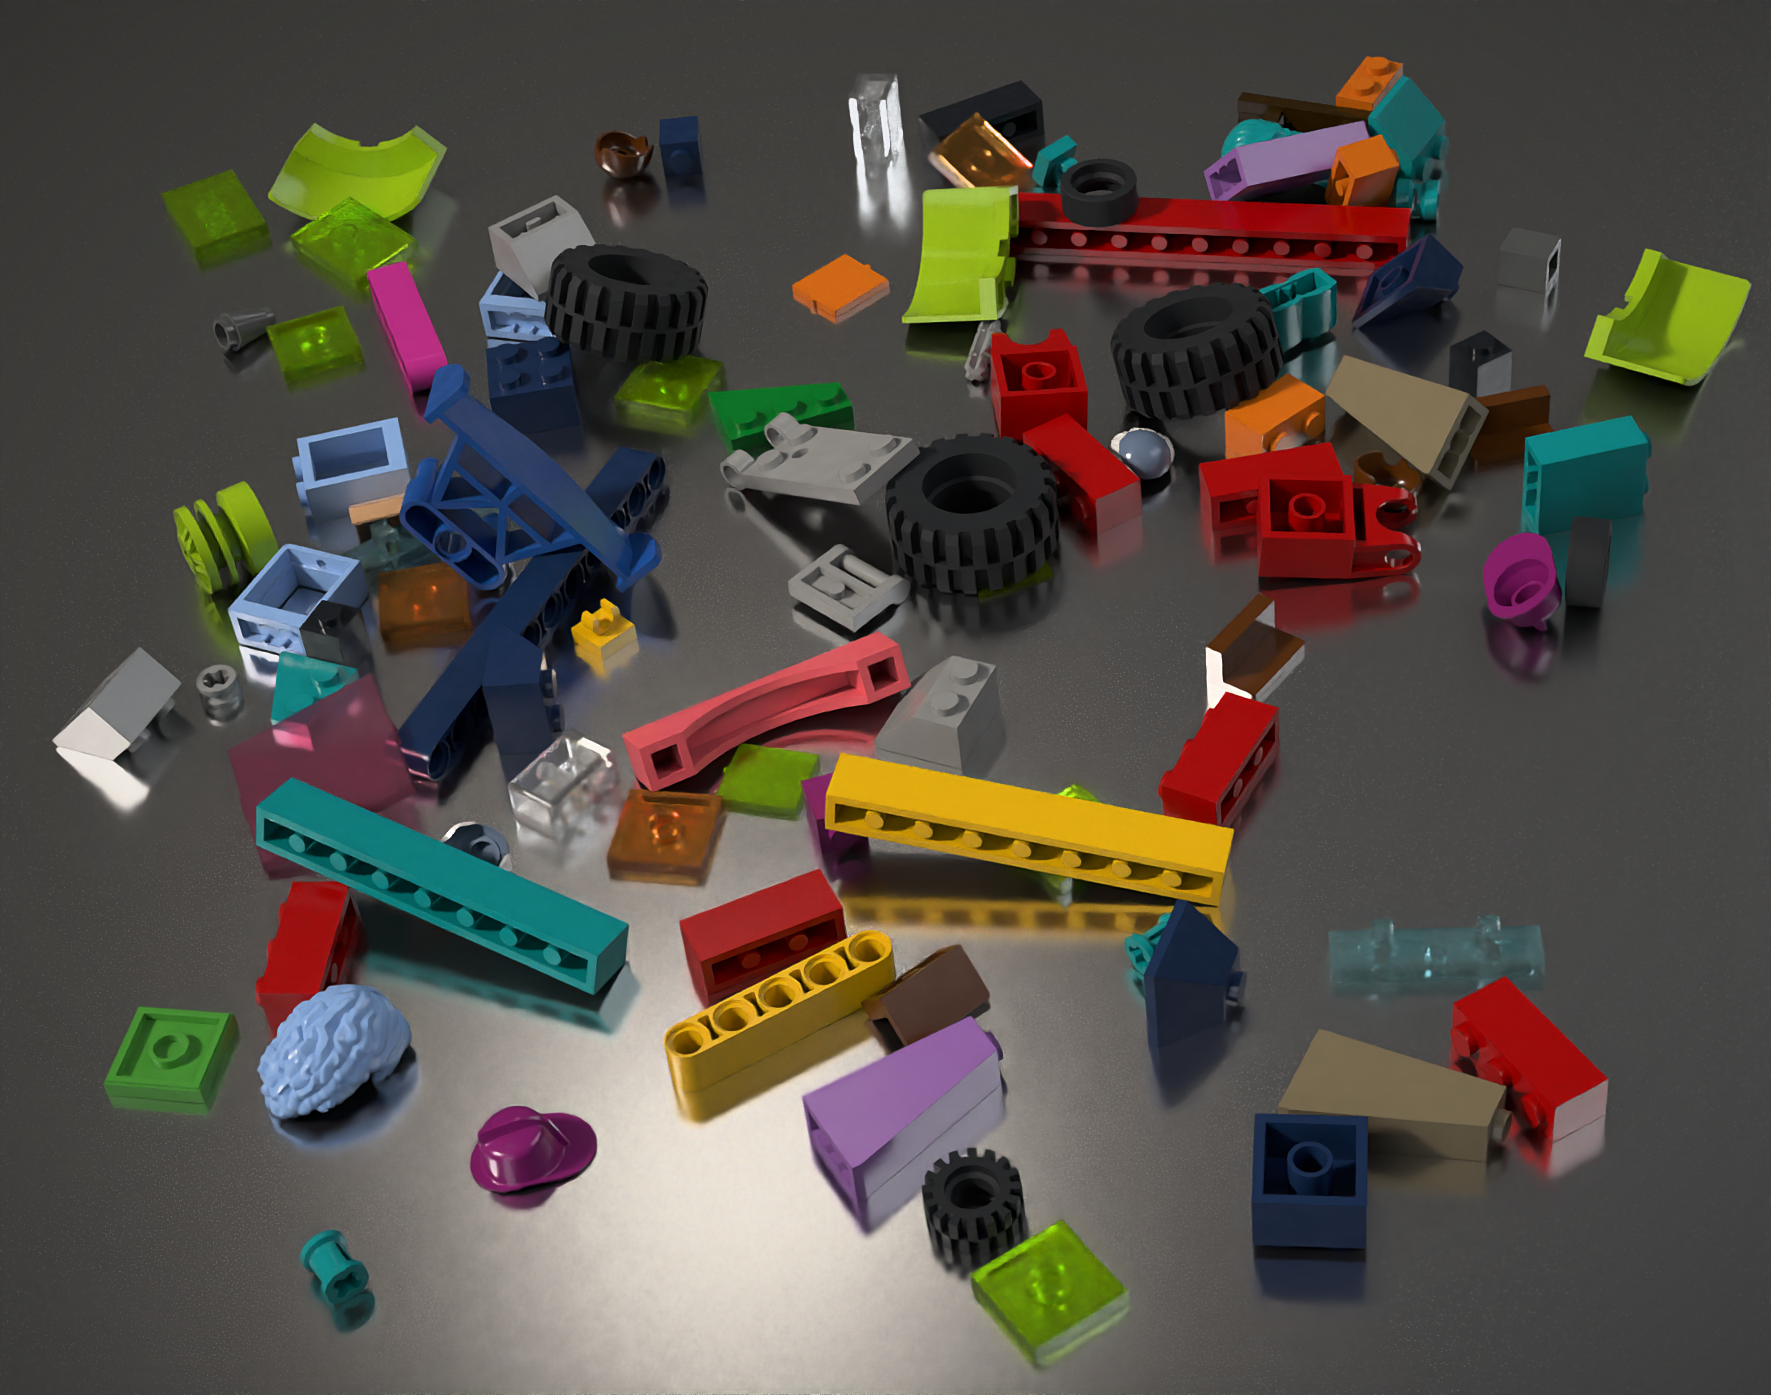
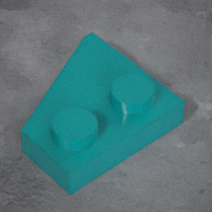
[271,651,361,743]

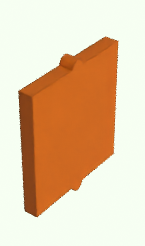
[792,254,889,318]

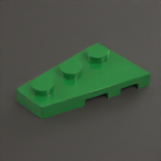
[707,382,854,453]

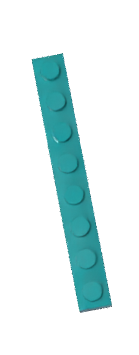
[256,777,629,995]

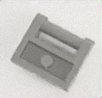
[788,544,911,632]

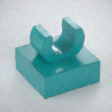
[1032,135,1078,187]

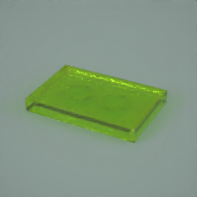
[160,169,270,259]
[289,196,421,292]

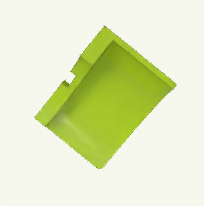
[268,123,447,227]
[902,185,1019,323]
[1584,248,1751,386]

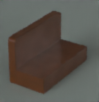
[1468,384,1554,467]
[1206,593,1305,701]
[861,944,990,1047]

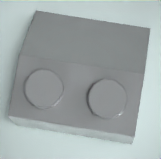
[52,647,182,760]
[874,655,1000,770]

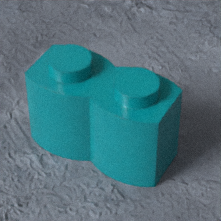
[1258,268,1337,352]

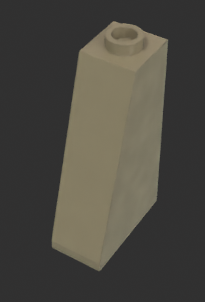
[1325,355,1489,491]
[1278,1028,1512,1162]

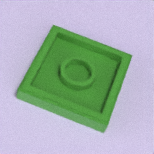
[103,1006,238,1104]

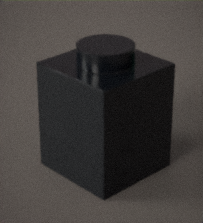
[1449,330,1512,398]
[299,600,372,669]

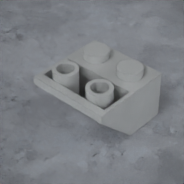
[488,195,596,302]

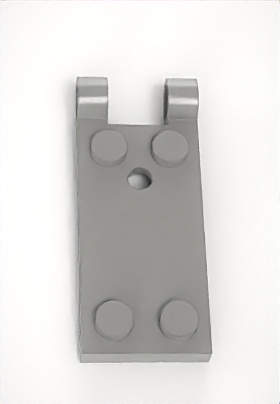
[720,412,920,506]

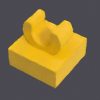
[571,598,637,661]

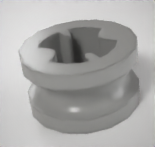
[195,664,241,709]

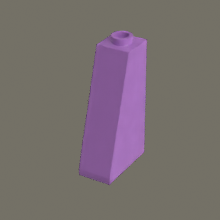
[1203,121,1371,201]
[802,1016,1003,1203]

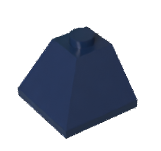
[1352,233,1464,329]
[1144,899,1247,1048]

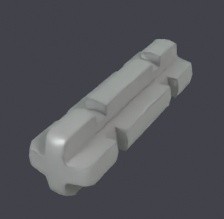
[964,320,1002,382]

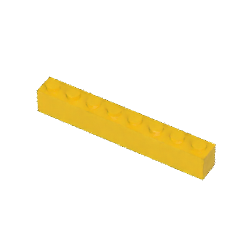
[825,753,1234,907]

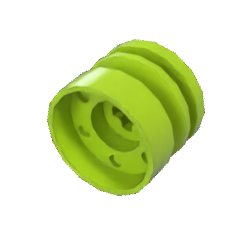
[173,481,279,594]

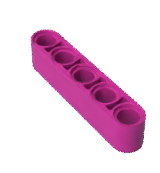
[366,261,448,394]

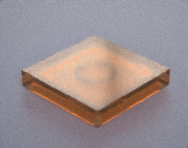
[926,112,1033,188]
[377,562,472,643]
[606,789,725,877]

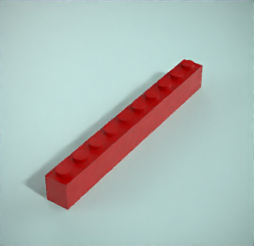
[1009,192,1411,270]

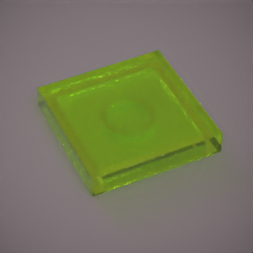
[266,305,364,382]
[614,356,726,423]
[970,1219,1129,1361]

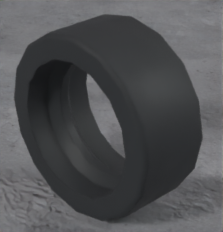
[1060,158,1139,228]
[1565,516,1612,608]

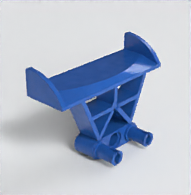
[399,363,662,593]

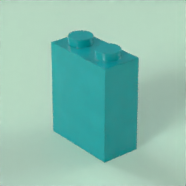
[1522,415,1652,536]

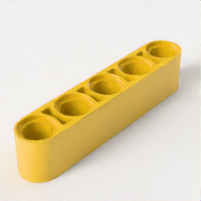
[664,930,897,1091]

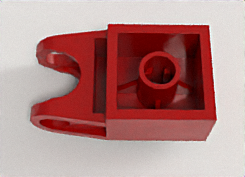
[991,328,1088,442]
[1256,473,1422,579]

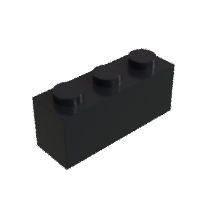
[918,80,1045,170]

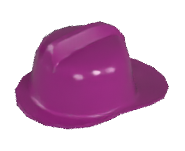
[1483,532,1563,632]
[470,1105,597,1193]

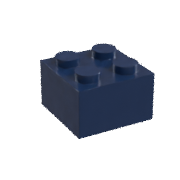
[486,337,582,434]
[1251,1113,1368,1249]

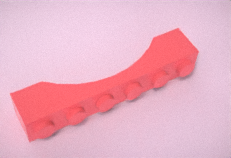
[622,631,911,792]

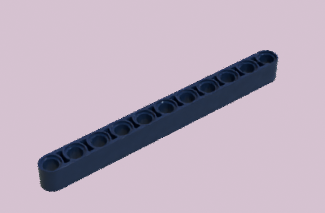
[387,446,666,782]

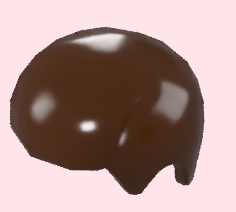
[594,130,654,180]
[1353,451,1423,512]

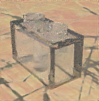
[848,73,903,166]
[507,728,621,841]

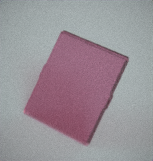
[227,672,417,873]

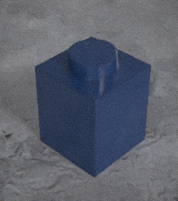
[659,116,703,177]

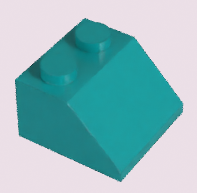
[1368,76,1449,191]

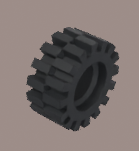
[922,1147,1025,1255]

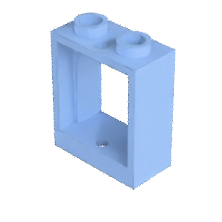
[479,271,556,341]
[292,417,412,523]
[228,542,369,657]

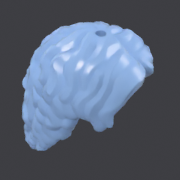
[257,984,412,1119]

